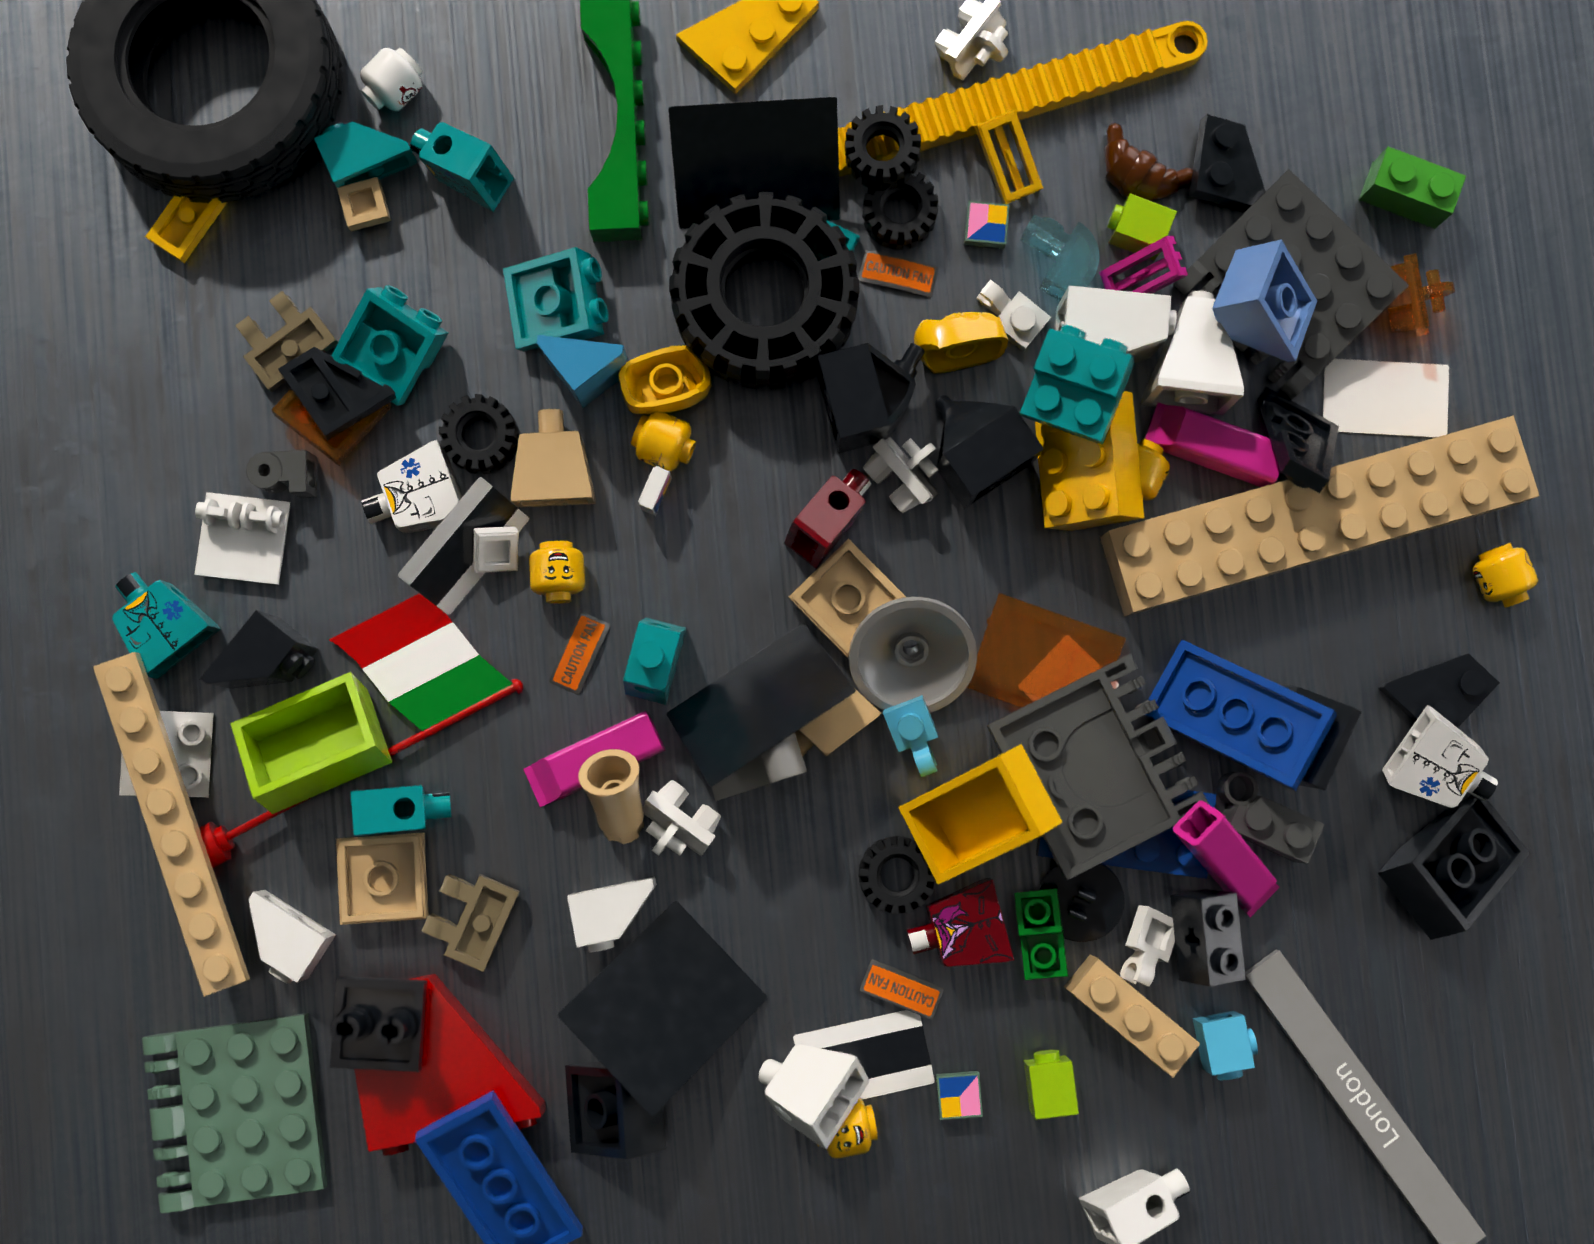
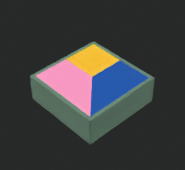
[964,200,1010,249]
[935,1071,983,1120]

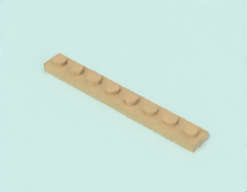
[93,652,250,996]

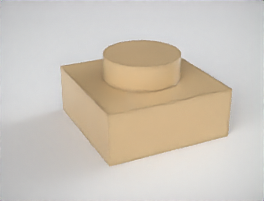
[337,177,391,232]

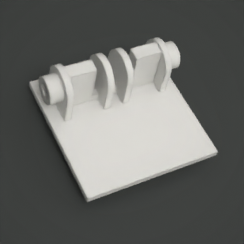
[194,492,291,585]
[119,711,214,798]

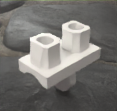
[935,0,1008,81]
[863,437,939,513]
[643,780,721,856]

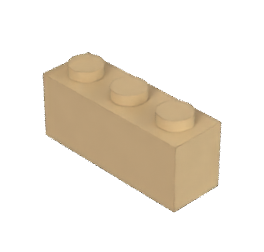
[1064,954,1200,1077]

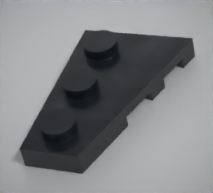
[1257,386,1339,493]

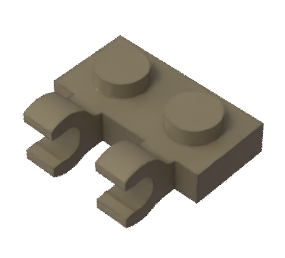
[235,291,338,392]
[421,874,520,972]

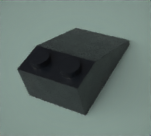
[1378,792,1530,940]

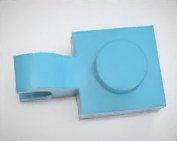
[883,695,938,777]

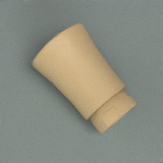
[578,749,644,844]

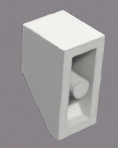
[567,877,657,953]
[248,890,336,984]

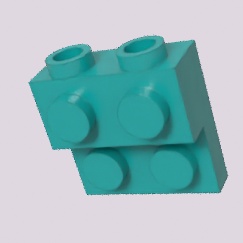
[503,247,609,352]
[331,285,449,406]
[1020,325,1135,445]

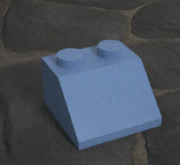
[1212,239,1317,362]

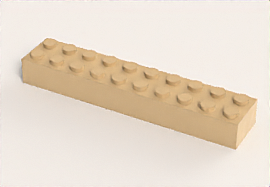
[1100,415,1540,617]

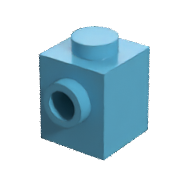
[1193,1011,1258,1080]

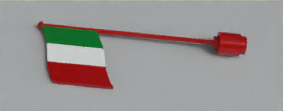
[199,593,524,868]

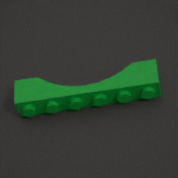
[580,0,649,242]

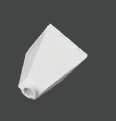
[1141,291,1244,415]

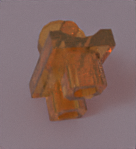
[1388,253,1455,336]

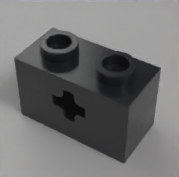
[1170,889,1246,987]

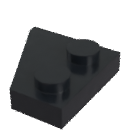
[1189,114,1266,212]

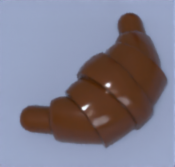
[1104,123,1193,202]

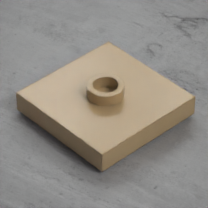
[788,538,906,658]
[336,832,429,925]

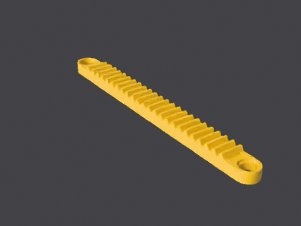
[838,21,1208,177]

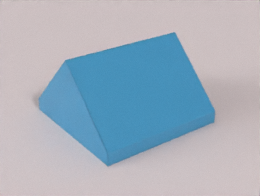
[537,335,629,408]

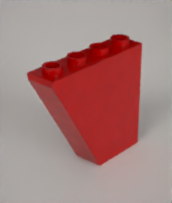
[354,974,547,1156]

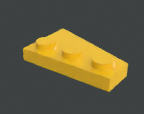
[676,0,819,95]

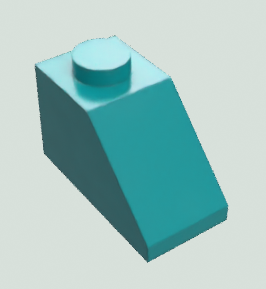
[314,121,418,188]

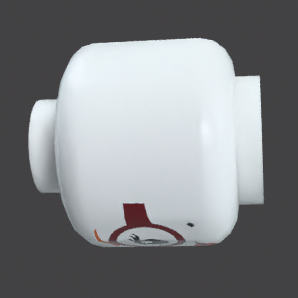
[360,48,423,111]

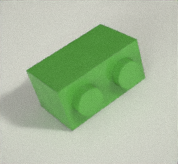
[1359,146,1466,229]

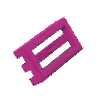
[1099,236,1188,294]

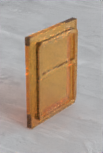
[967,593,1126,708]

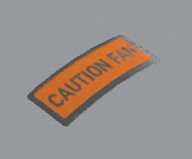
[858,250,938,298]
[549,612,610,695]
[860,959,944,1020]

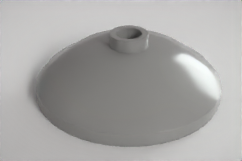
[849,597,977,713]

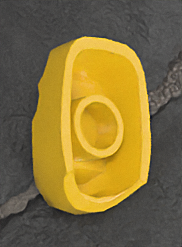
[914,312,1008,373]
[618,345,712,414]

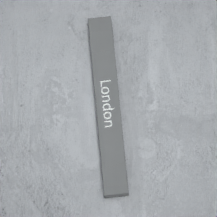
[1245,949,1486,1244]

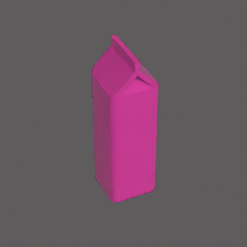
[1145,402,1280,487]
[523,711,666,808]
[1173,801,1280,918]

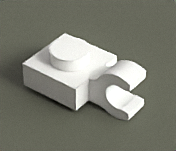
[976,280,1051,352]
[1120,905,1175,987]

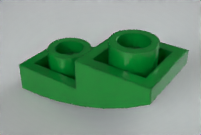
[1014,889,1069,980]

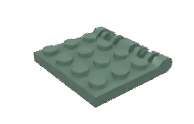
[142,1013,328,1213]

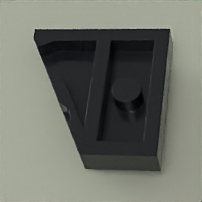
[278,347,396,441]
[1378,654,1500,728]

